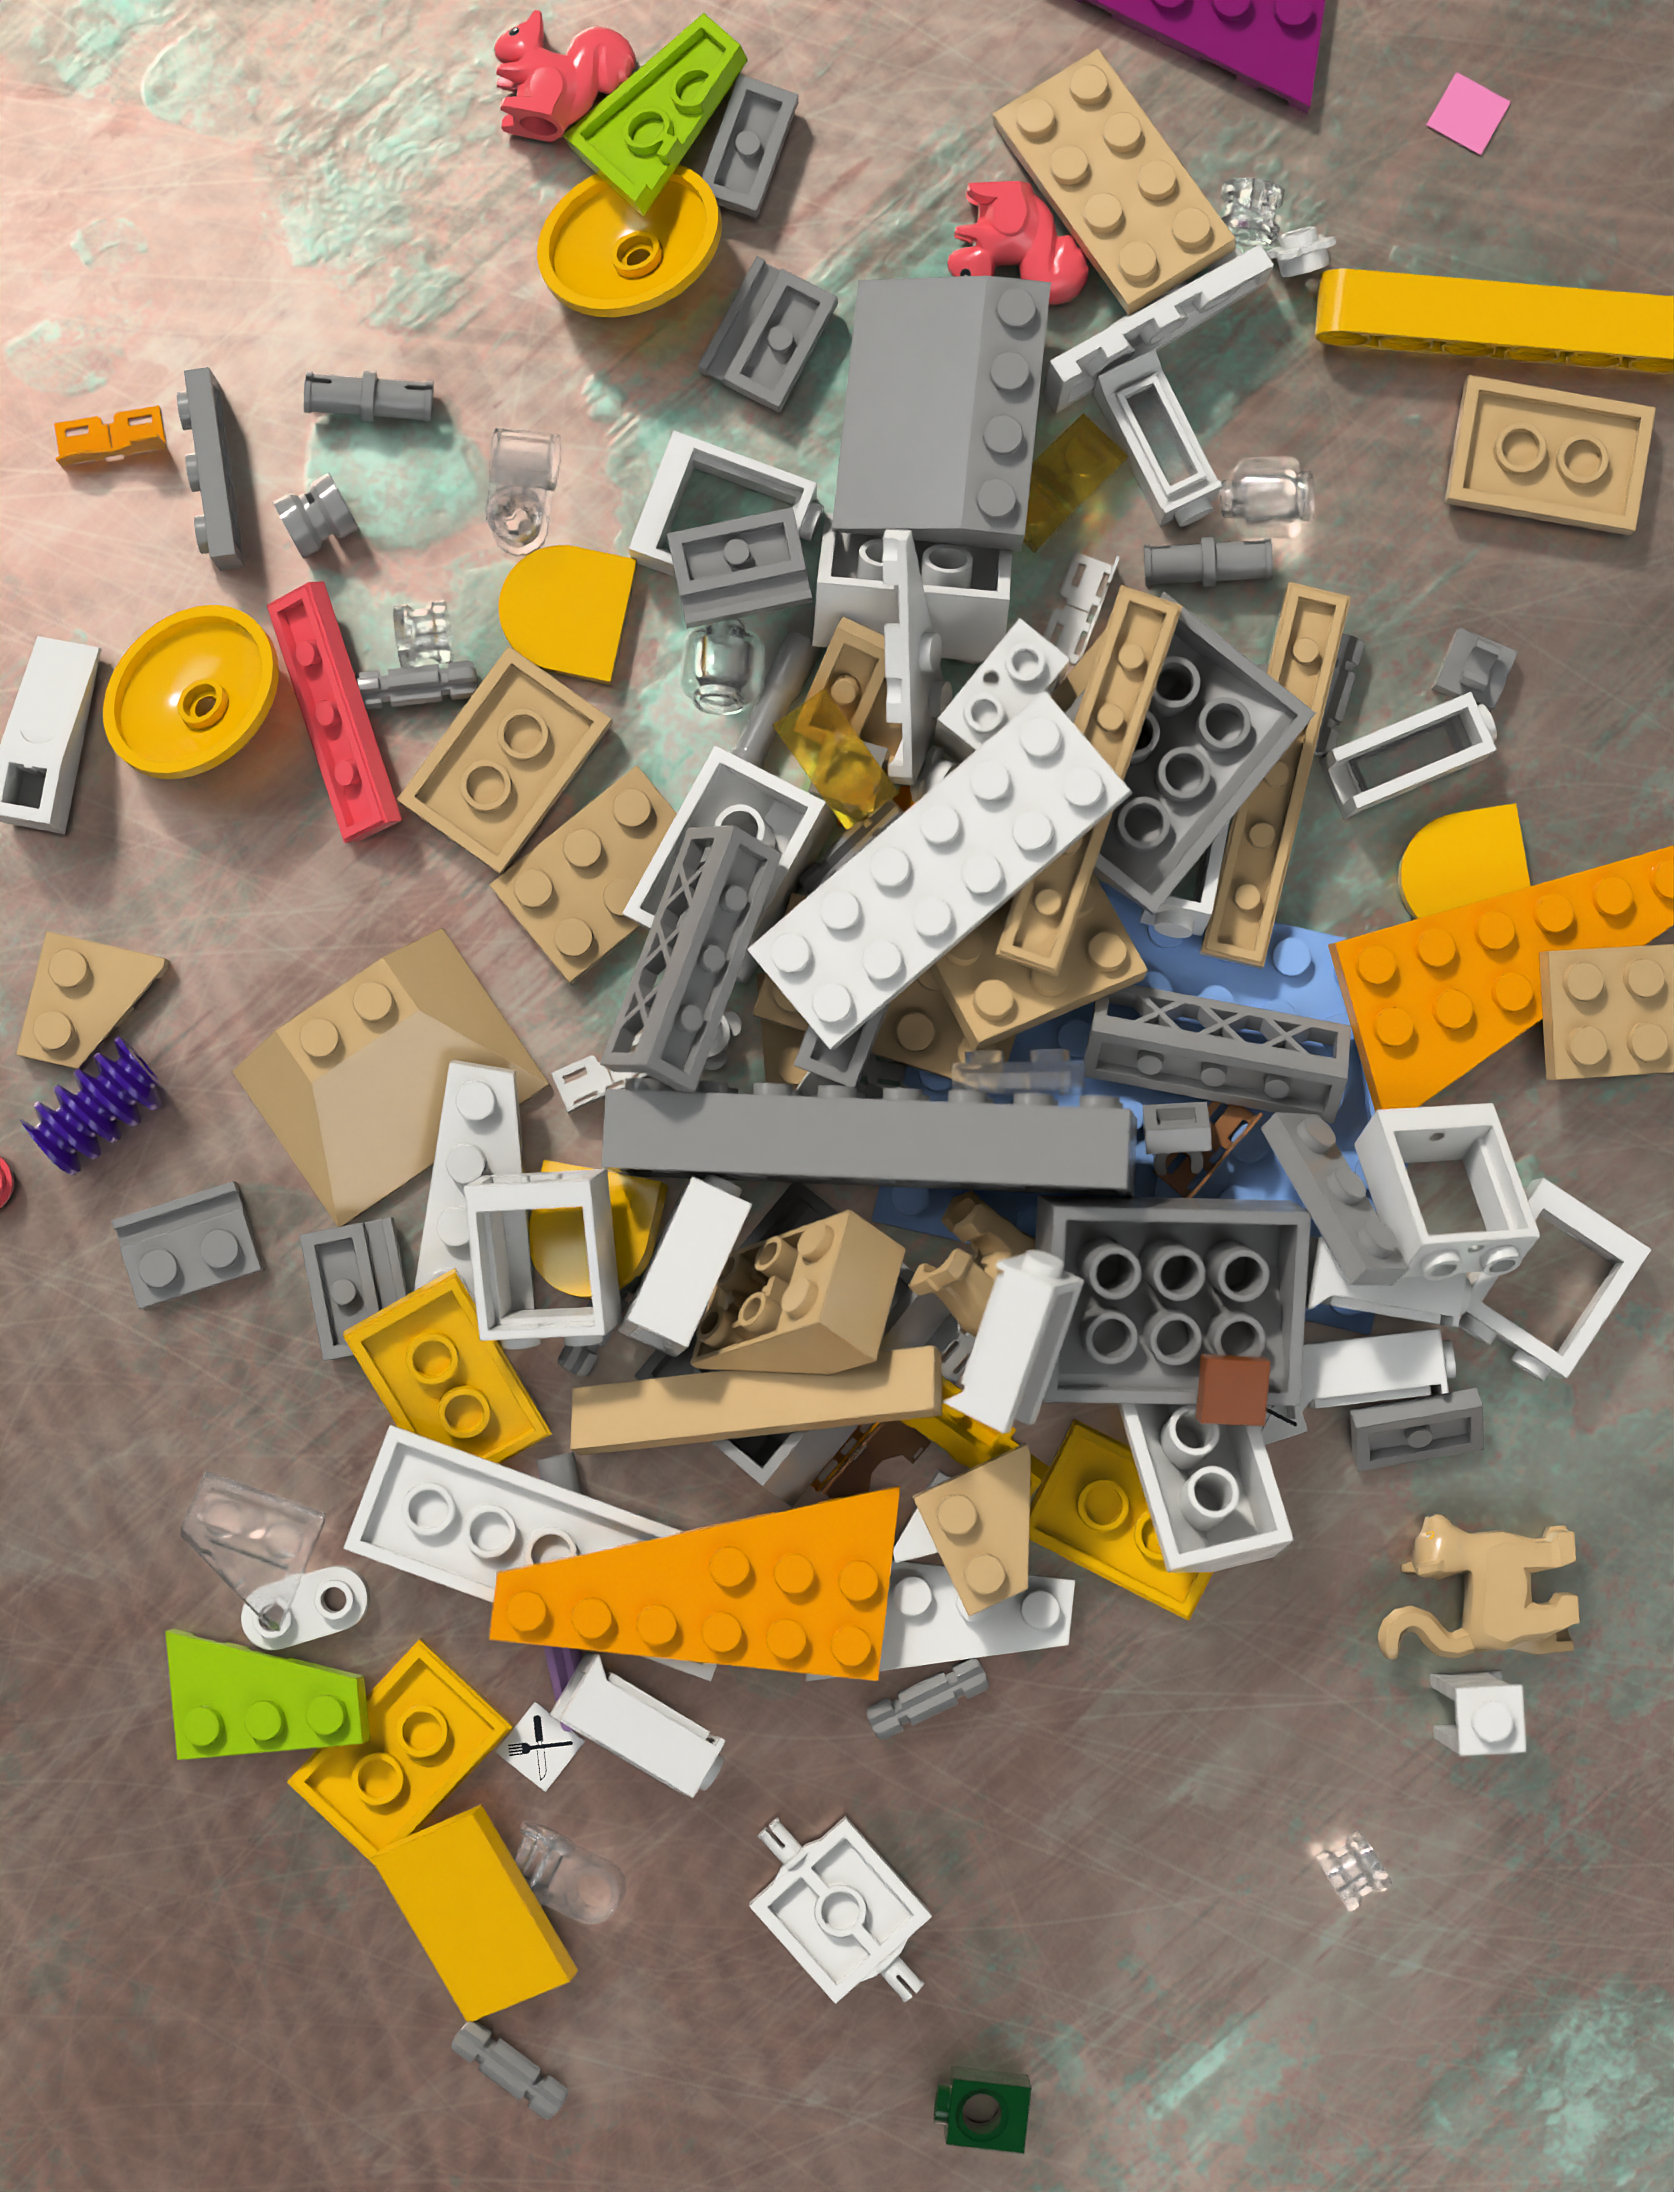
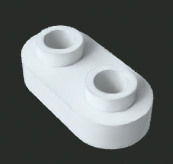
[241,1565,370,1650]

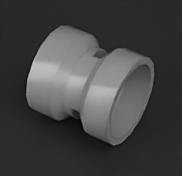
[273,473,359,558]

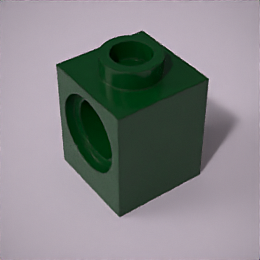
[933,2066,1031,2154]

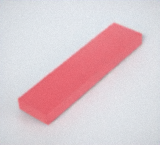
[266,581,402,843]

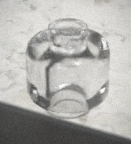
[1220,456,1315,539]
[679,618,765,715]

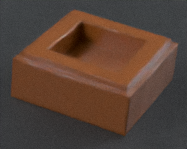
[1195,1354,1271,1426]

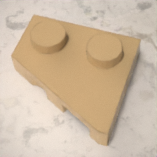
[793,616,902,775]
[16,931,169,1071]
[912,1443,1031,1616]

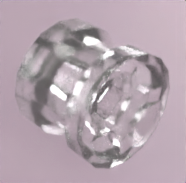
[1221,177,1285,247]
[393,600,453,668]
[1314,1829,1393,1913]

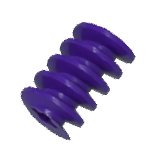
[20,1036,164,1175]

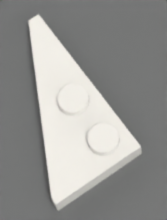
[882,529,952,785]

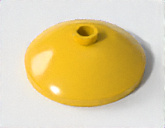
[537,164,722,317]
[103,605,279,779]

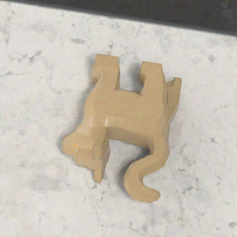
[908,1190,1036,1337]
[1378,1514,1580,1660]

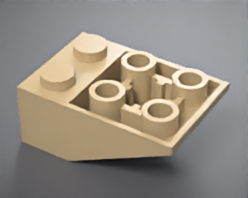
[690,1210,906,1374]

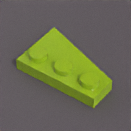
[563,13,748,217]
[165,1629,370,1760]

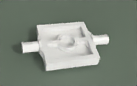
[749,1815,932,2004]

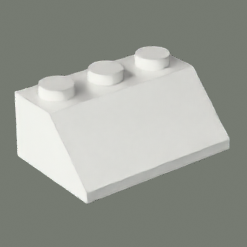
[812,513,1012,664]
[622,746,838,985]
[1118,1403,1294,1573]

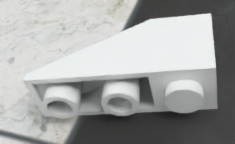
[0,636,101,834]

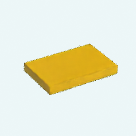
[343,1268,552,1464]
[1029,1418,1213,1621]
[287,1638,515,1865]
[371,1804,578,2022]

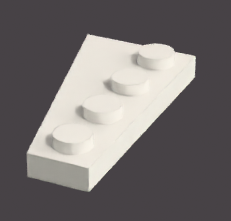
[1043,244,1274,414]
[414,1060,537,1310]
[806,1559,1075,1681]

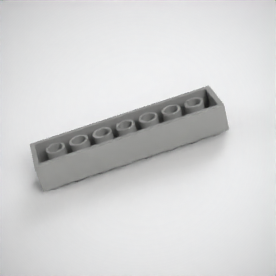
[602,1078,1137,1197]

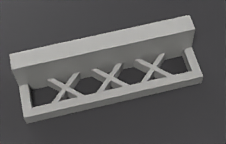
[600,825,782,1092]
[1081,985,1351,1124]

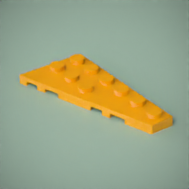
[1328,845,1674,1112]
[489,1485,901,1681]

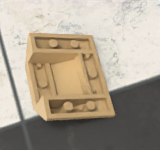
[232,928,550,1227]

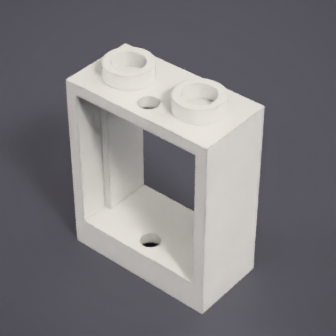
[629,430,824,613]
[933,618,1070,764]
[1354,1103,1540,1280]
[464,1169,622,1349]
[617,1174,752,1358]
[1459,1178,1652,1382]

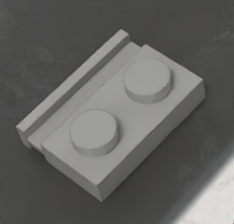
[698,256,838,413]
[667,507,812,629]
[111,1181,264,1309]
[299,1217,408,1361]

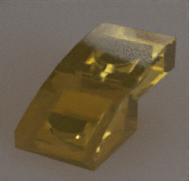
[1023,413,1129,553]
[772,688,899,831]

